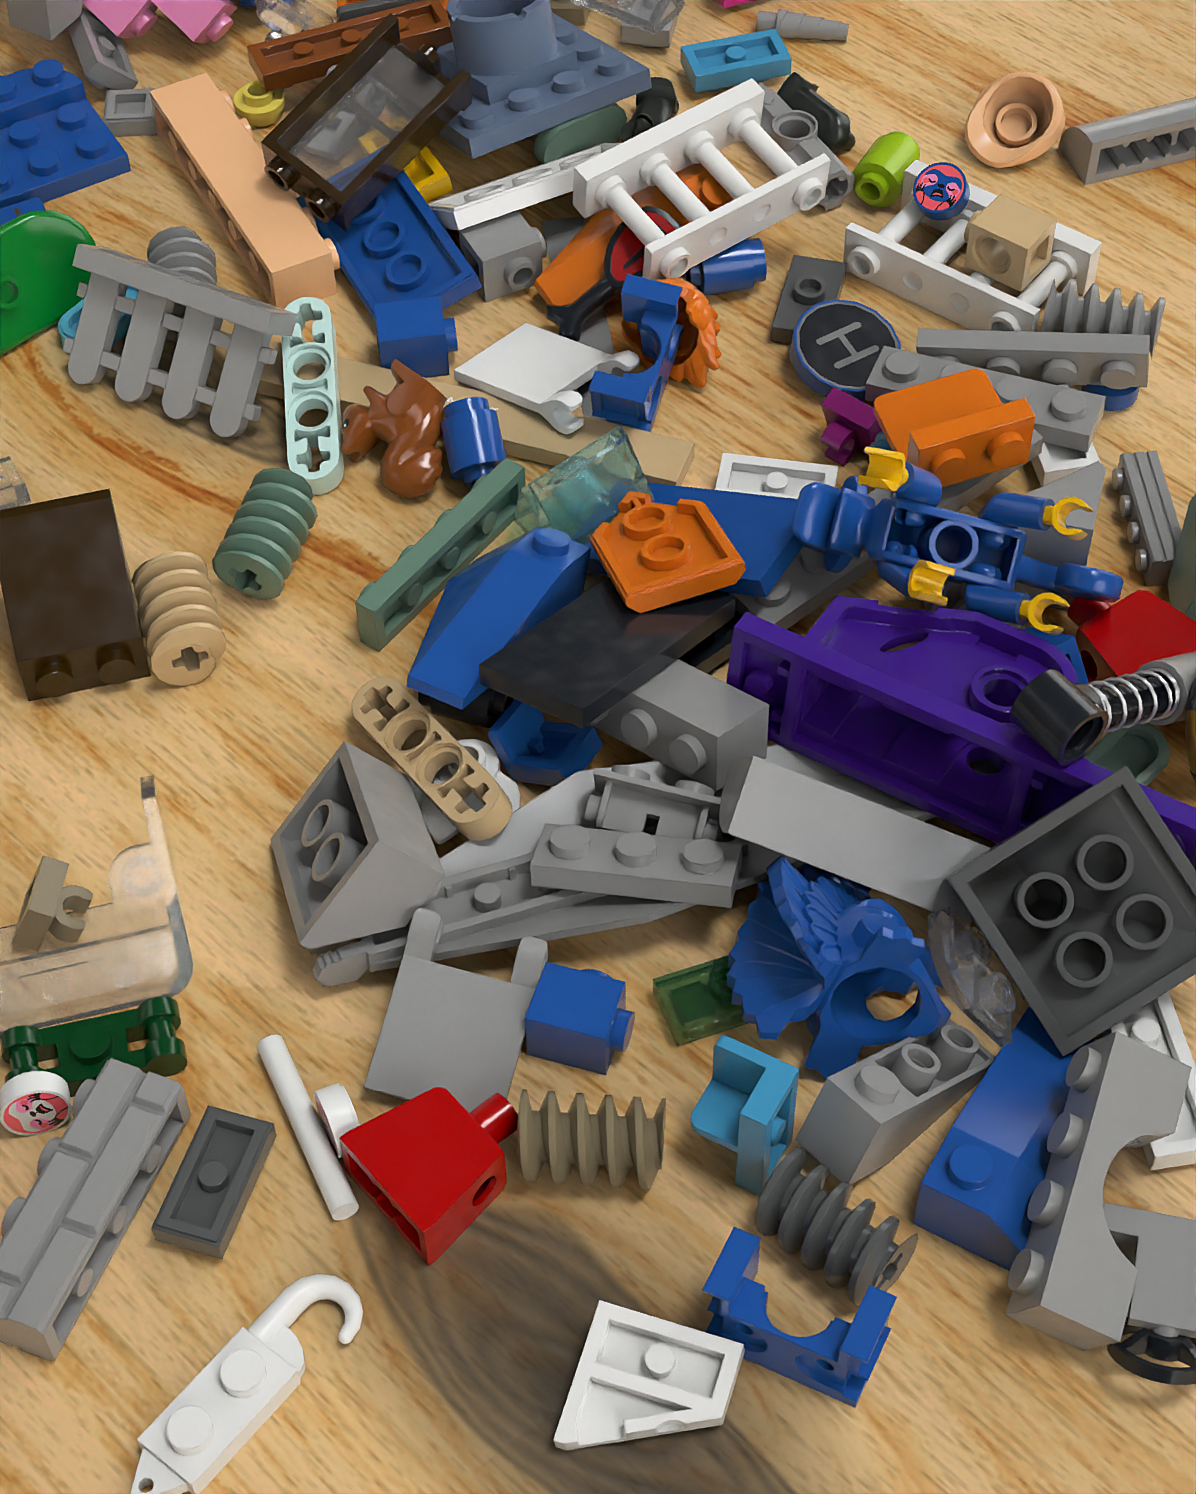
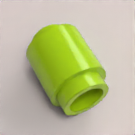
[852,131,920,207]

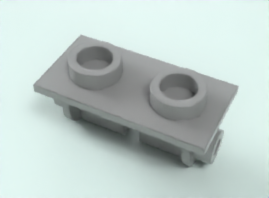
[584,765,721,841]

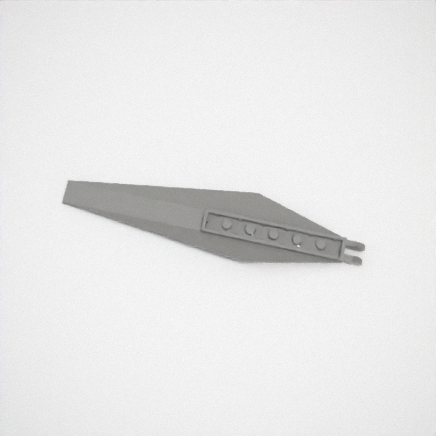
[304,745,1000,987]

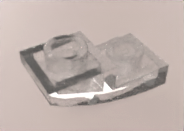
[927,906,1016,1047]

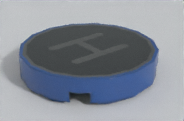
[789,299,901,401]

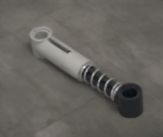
[1010,651,1196,765]

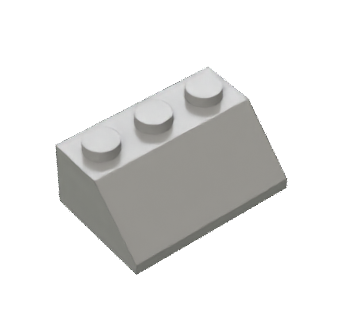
[270,741,445,949]

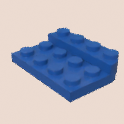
[0,59,131,208]

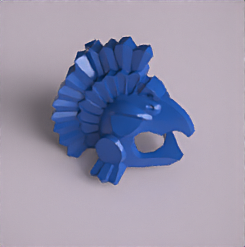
[727,855,957,1079]

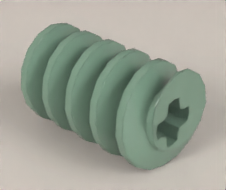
[212,468,318,600]

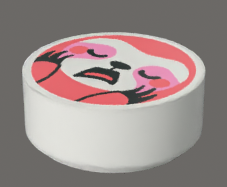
[0,1071,72,1136]
[314,1083,360,1158]

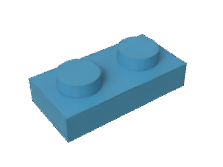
[680,28,792,93]

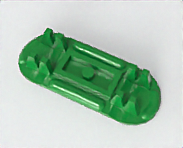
[0,210,96,356]

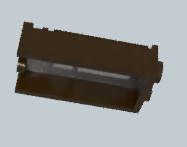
[261,13,472,231]

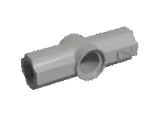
[758,83,855,210]

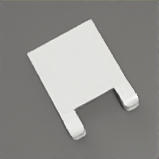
[454,323,640,434]

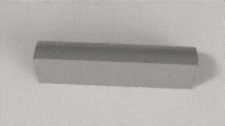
[1058,97,1196,185]
[719,756,991,925]

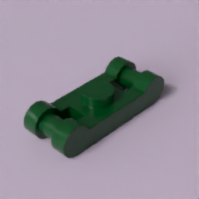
[0,996,187,1097]

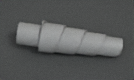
[756,9,849,41]

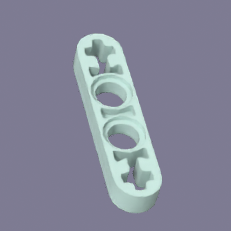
[282,297,344,495]

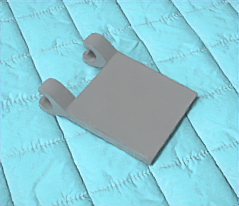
[364,908,548,1112]

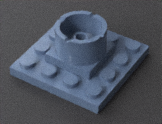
[387,0,652,159]

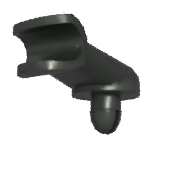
[777,72,856,154]
[621,77,679,143]

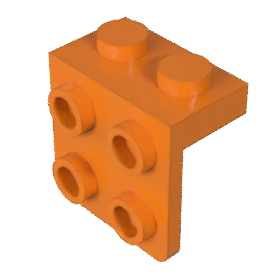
[873,369,1035,488]

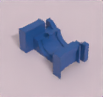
[588,274,684,432]
[702,1227,897,1408]

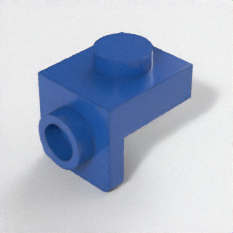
[488,699,603,786]

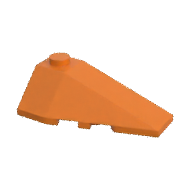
[534,163,734,308]

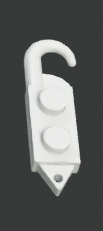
[131,1274,363,1494]

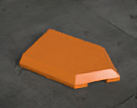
[589,491,746,613]

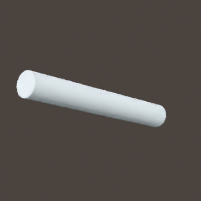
[257,1035,359,1220]

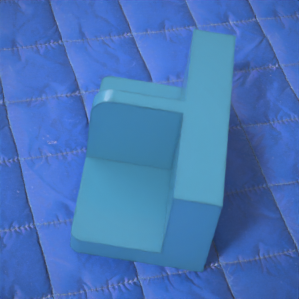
[691,1035,799,1196]

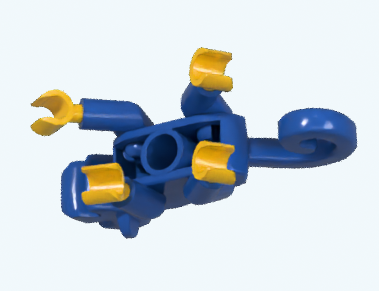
[792,447,1124,635]

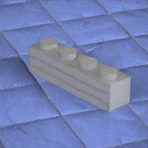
[1112,451,1181,586]

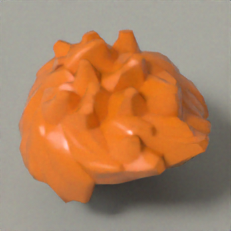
[620,278,722,388]

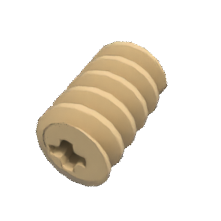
[131,551,226,686]

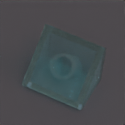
[513,425,654,545]

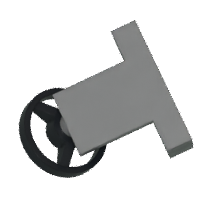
[1103,1202,1196,1385]

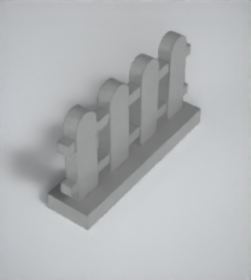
[62,244,298,437]

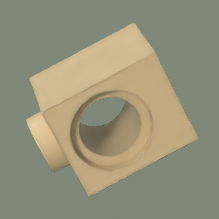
[964,194,1057,292]

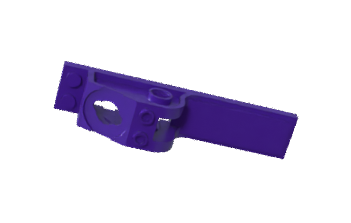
[726,596,1196,870]

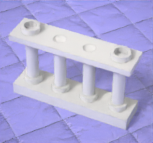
[573,78,831,280]
[843,160,1102,332]

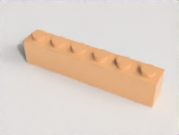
[150,73,340,309]

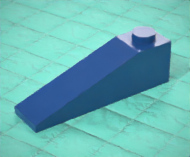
[406,527,591,710]
[913,1006,1095,1271]

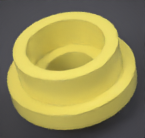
[234,80,285,127]

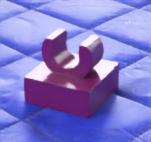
[820,387,882,467]

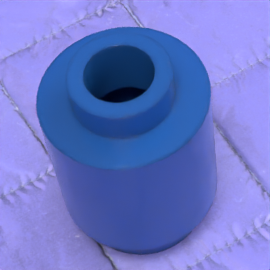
[685,238,767,296]
[440,397,507,488]

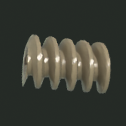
[517,1089,666,1190]

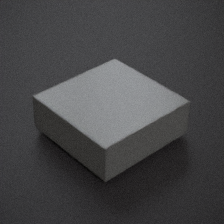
[103,88,157,137]

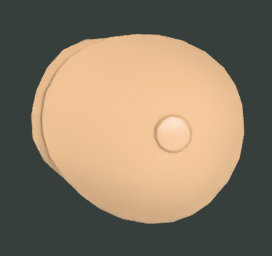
[965,71,1066,168]

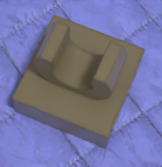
[11,855,93,952]

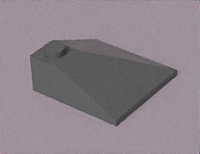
[945,765,1196,1057]

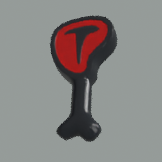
[546,206,689,342]

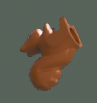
[341,359,447,498]

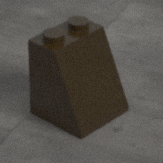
[0,488,151,701]

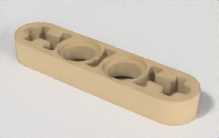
[351,677,512,841]

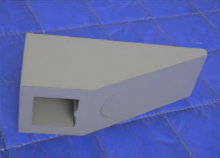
[795,1018,996,1184]

